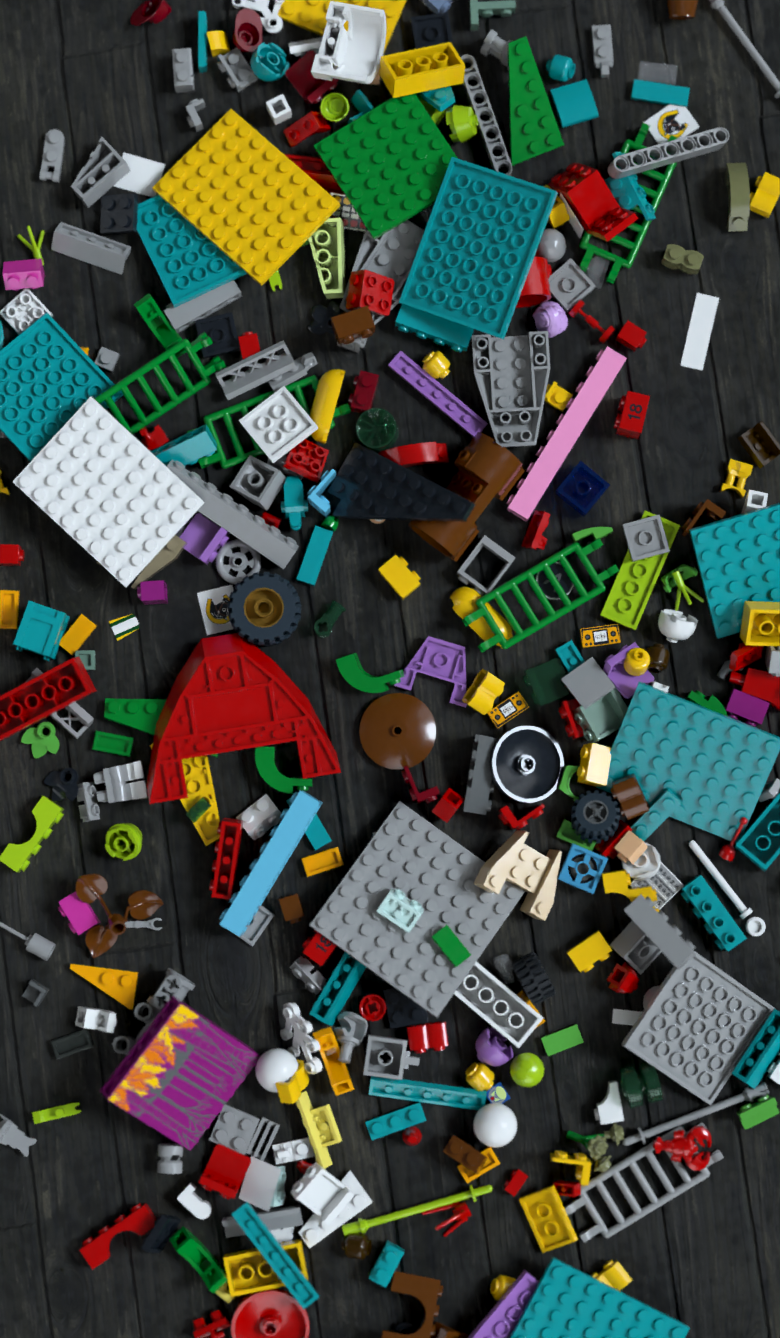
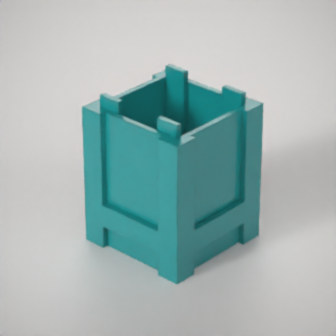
[13,601,70,662]

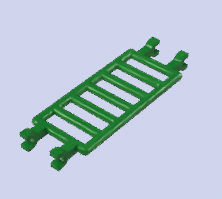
[579,123,677,284]
[94,332,226,435]
[187,375,351,469]
[462,538,619,653]

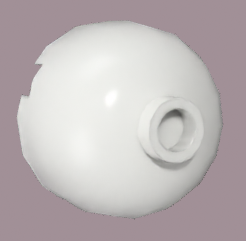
[658,609,698,643]

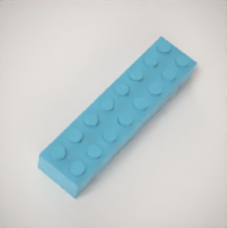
[219,790,323,937]

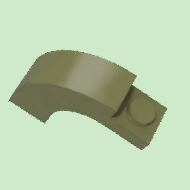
[726,163,750,232]

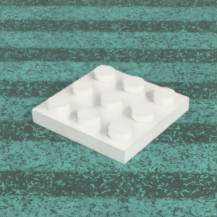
[239,386,319,463]

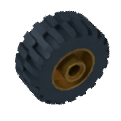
[227,572,301,647]

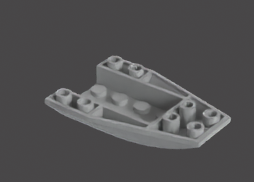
[340,220,424,325]
[472,331,550,447]

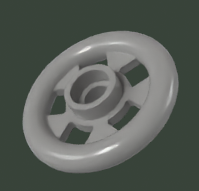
[216,539,261,585]

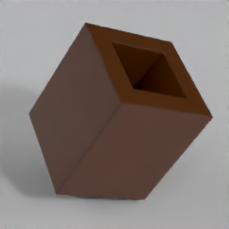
[279,894,305,924]

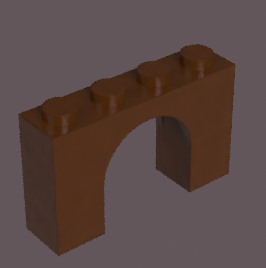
[381,1271,443,1338]

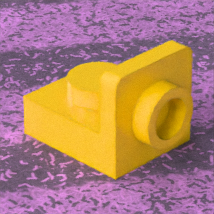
[544,381,573,412]

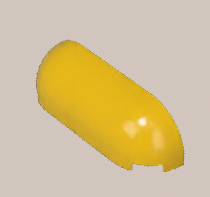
[310,369,345,444]
[450,587,512,649]

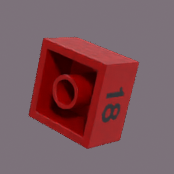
[613,391,650,439]
[302,929,337,966]

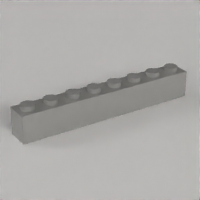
[167,460,299,569]

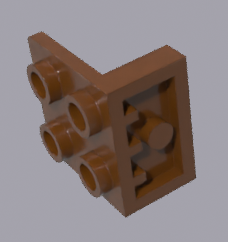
[681,499,726,537]

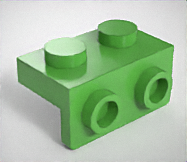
[736,1095,779,1130]

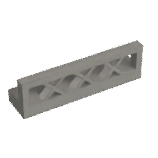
[215,340,296,400]
[25,668,94,739]
[222,1205,303,1238]

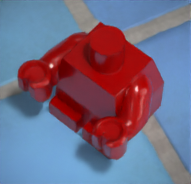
[139,423,169,450]
[607,962,639,993]

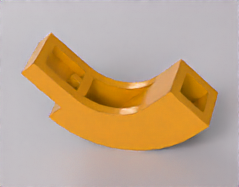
[313,1027,354,1096]

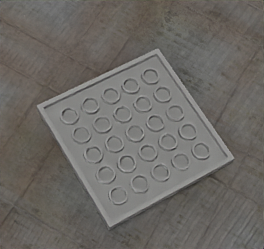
[622,950,774,1105]

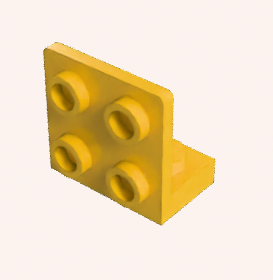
[550,1150,591,1186]

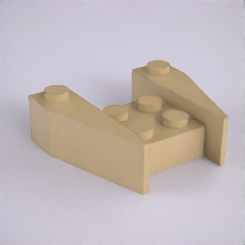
[473,830,562,921]

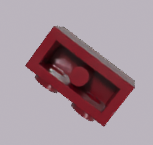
[348,370,379,415]

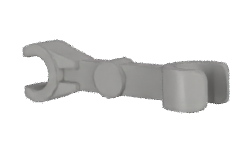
[125,918,162,930]

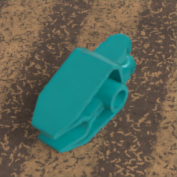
[281,476,308,531]

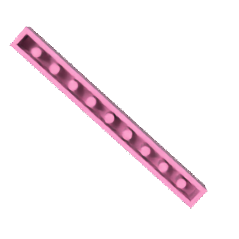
[506,346,627,522]

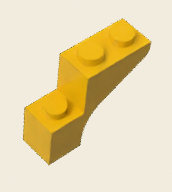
[602,870,659,912]

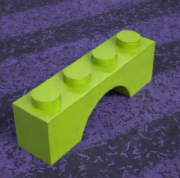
[0,796,64,872]

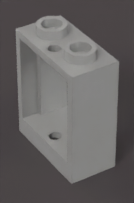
[457,535,515,596]

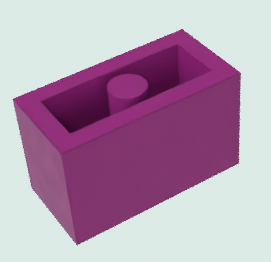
[137,580,168,605]
[725,689,770,727]

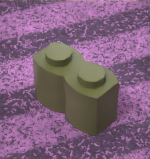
[661,244,704,275]

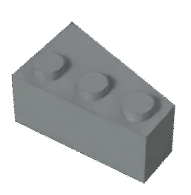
[71,136,131,208]

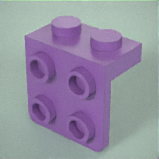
[179,513,229,565]
[603,642,654,699]

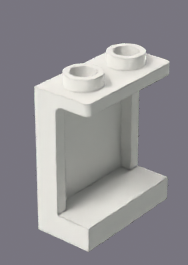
[291,1162,354,1225]

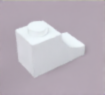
[594,1080,624,1125]

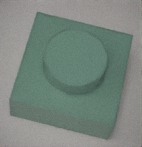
[75,650,96,670]

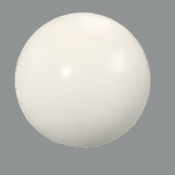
[255,1048,299,1093]
[473,1103,517,1148]

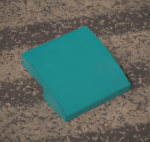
[551,79,599,128]

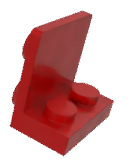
[558,699,584,740]

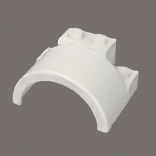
[311,1,386,84]

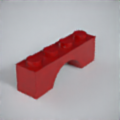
[80,1203,157,1270]

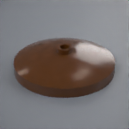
[359,693,436,770]

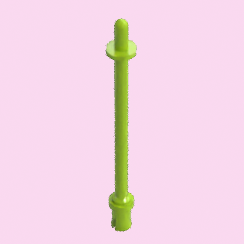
[342,1184,493,1237]

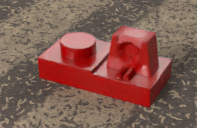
[521,510,551,550]
[729,642,763,672]
[594,820,632,859]

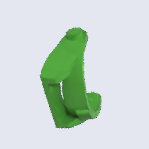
[661,564,698,593]
[558,766,579,801]

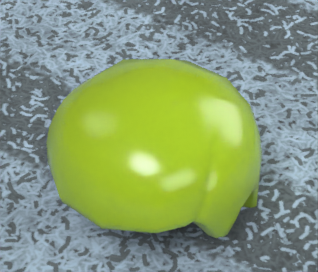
[320,92,349,122]

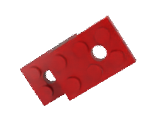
[548,163,638,242]

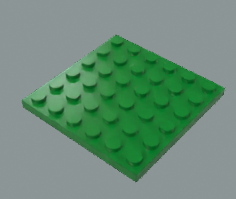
[314,94,457,240]

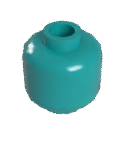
[546,54,575,82]

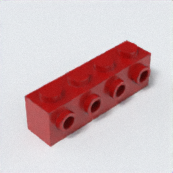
[209,818,244,900]

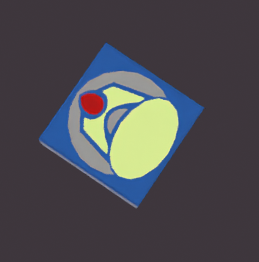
[485,1082,511,1104]

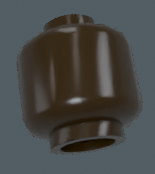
[645,644,670,673]
[342,1233,372,1260]

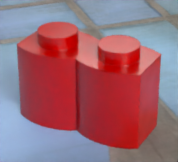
[407,1021,449,1054]

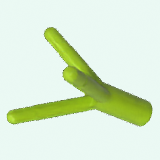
[17,226,45,266]
[672,570,704,611]

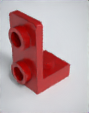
[284,111,331,147]

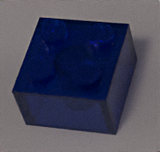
[555,461,610,517]

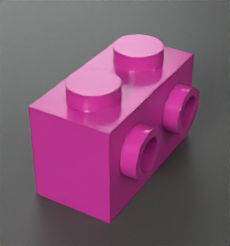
[2,258,44,291]
[58,891,100,935]

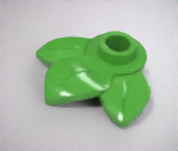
[21,722,60,759]

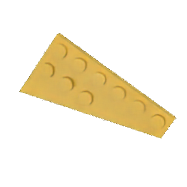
[149,744,220,846]

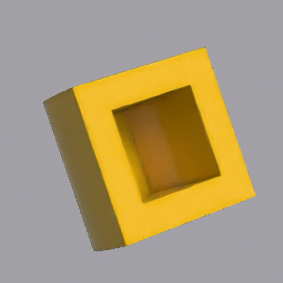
[207,31,230,57]

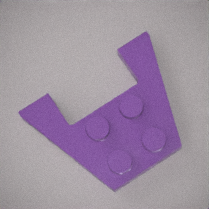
[394,636,467,708]

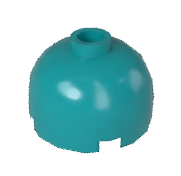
[250,42,289,82]

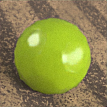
[510,1053,544,1087]

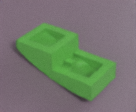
[571,527,613,542]

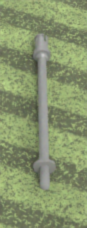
[709,0,780,98]
[622,1082,769,1146]

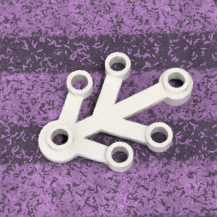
[232,0,285,34]
[280,1002,322,1074]

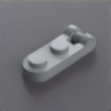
[40,129,65,182]

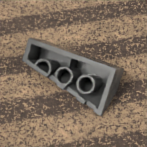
[463,734,498,815]

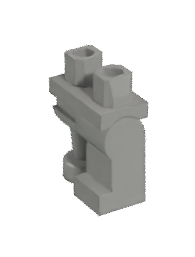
[480,29,512,70]

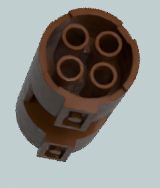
[408,432,525,562]

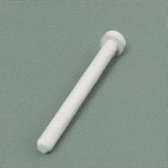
[689,840,753,919]

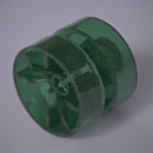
[356,408,399,452]
[619,1061,663,1109]

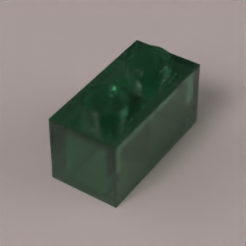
[186,797,212,823]

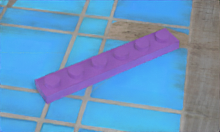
[388,351,488,438]

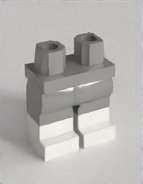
[93,761,148,804]

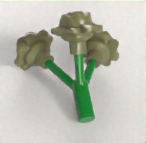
[567,1122,624,1173]

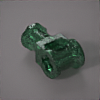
[314,600,346,638]

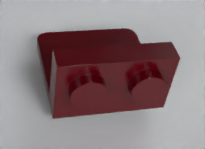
[285,50,340,104]
[402,765,440,804]

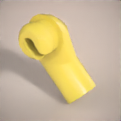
[215,1281,235,1304]

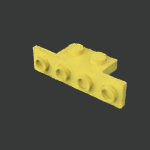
[296,1091,342,1169]

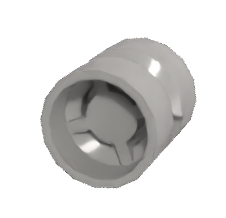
[157,1143,183,1174]

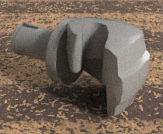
[334,1011,368,1064]

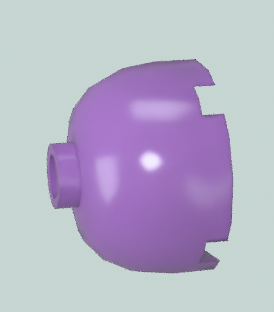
[476,1027,514,1067]

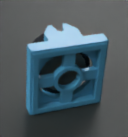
[558,843,608,894]

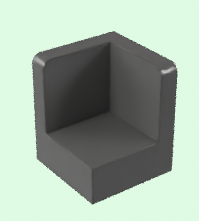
[22,979,49,1007]

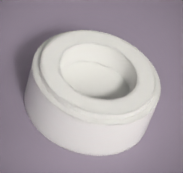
[745,917,766,936]

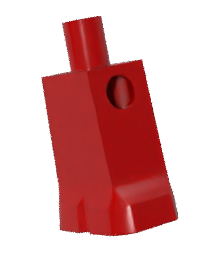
[729,668,780,711]

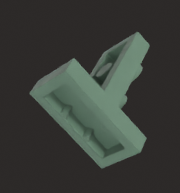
[469,0,516,30]

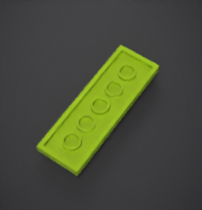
[600,510,680,631]

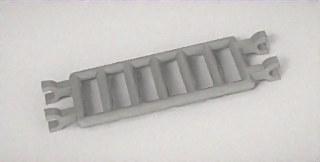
[564,1122,724,1243]

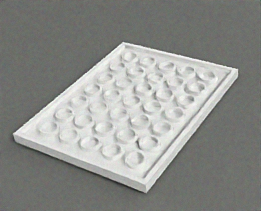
[13,397,205,587]

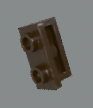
[738,421,780,469]

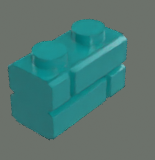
[369,1240,404,1287]

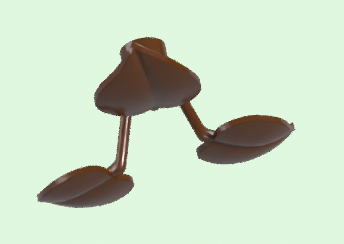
[75,874,164,958]

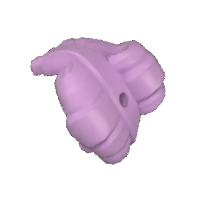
[533,301,568,338]

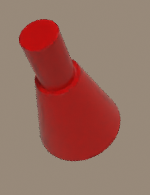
[402,1126,422,1146]

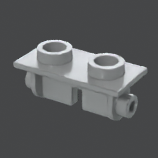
[77,782,100,822]
[290,956,327,995]

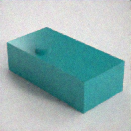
[735,793,780,872]

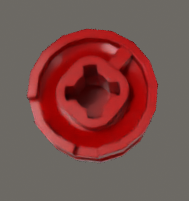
[359,993,386,1021]

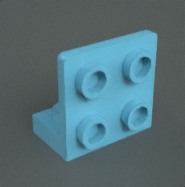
[308,469,336,517]

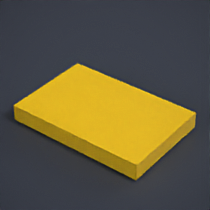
[519,1185,578,1253]

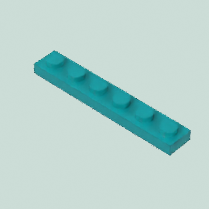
[368,1076,487,1110]
[231,1201,319,1309]

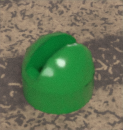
[322,515,339,532]

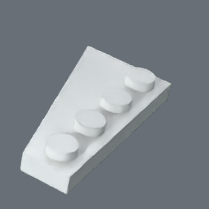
[298,1170,373,1249]

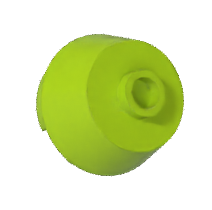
[446,105,478,143]
[105,823,142,861]

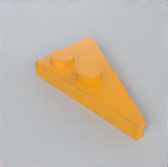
[70,964,138,1010]

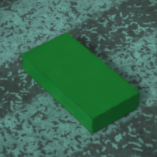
[92,731,134,757]
[431,925,471,968]

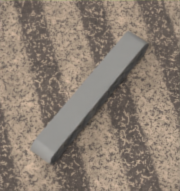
[461,54,512,176]
[608,127,730,179]

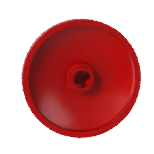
[231,1288,310,1338]

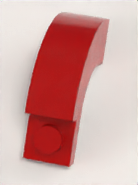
[378,442,449,468]

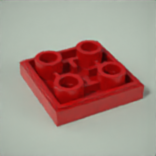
[283,439,329,483]

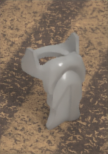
[0,1114,37,1157]

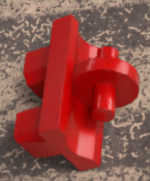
[193,1310,231,1338]

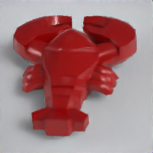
[653,1126,712,1171]

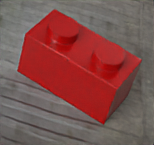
[504,1168,528,1197]
[553,1180,581,1197]

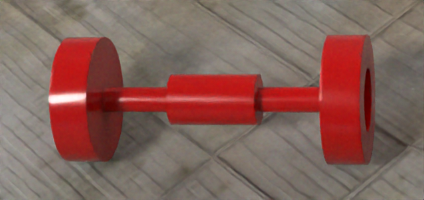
[569,300,615,343]

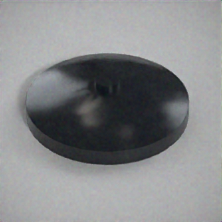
[490,726,564,803]

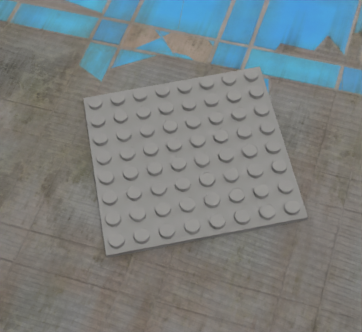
[310,801,525,1018]

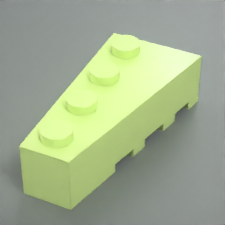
[308,218,346,299]

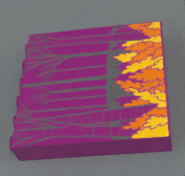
[100,995,260,1151]

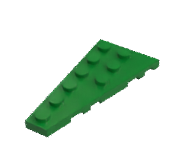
[507,36,564,166]
[104,698,218,758]

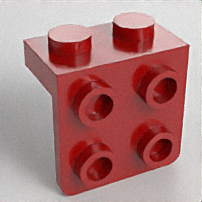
[346,269,394,316]
[498,804,545,830]
[199,1144,251,1199]

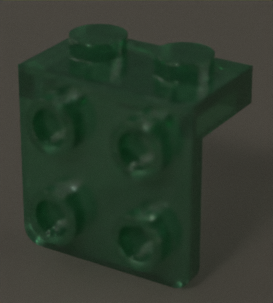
[523,658,571,707]

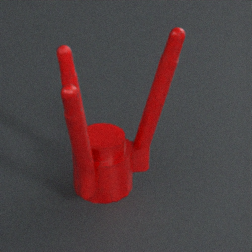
[421,1201,472,1237]

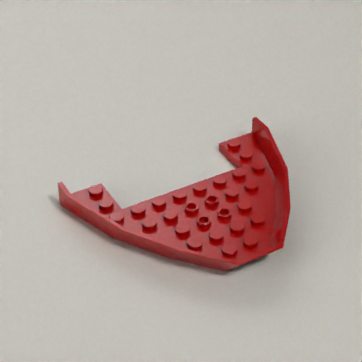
[146,633,341,804]

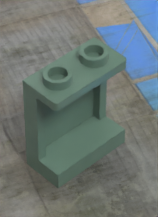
[572,688,628,743]

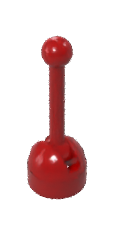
[719,817,748,861]

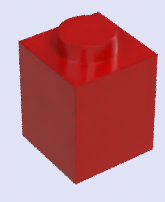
[616,320,647,352]
[238,332,262,360]
[0,544,24,566]
[432,788,465,823]

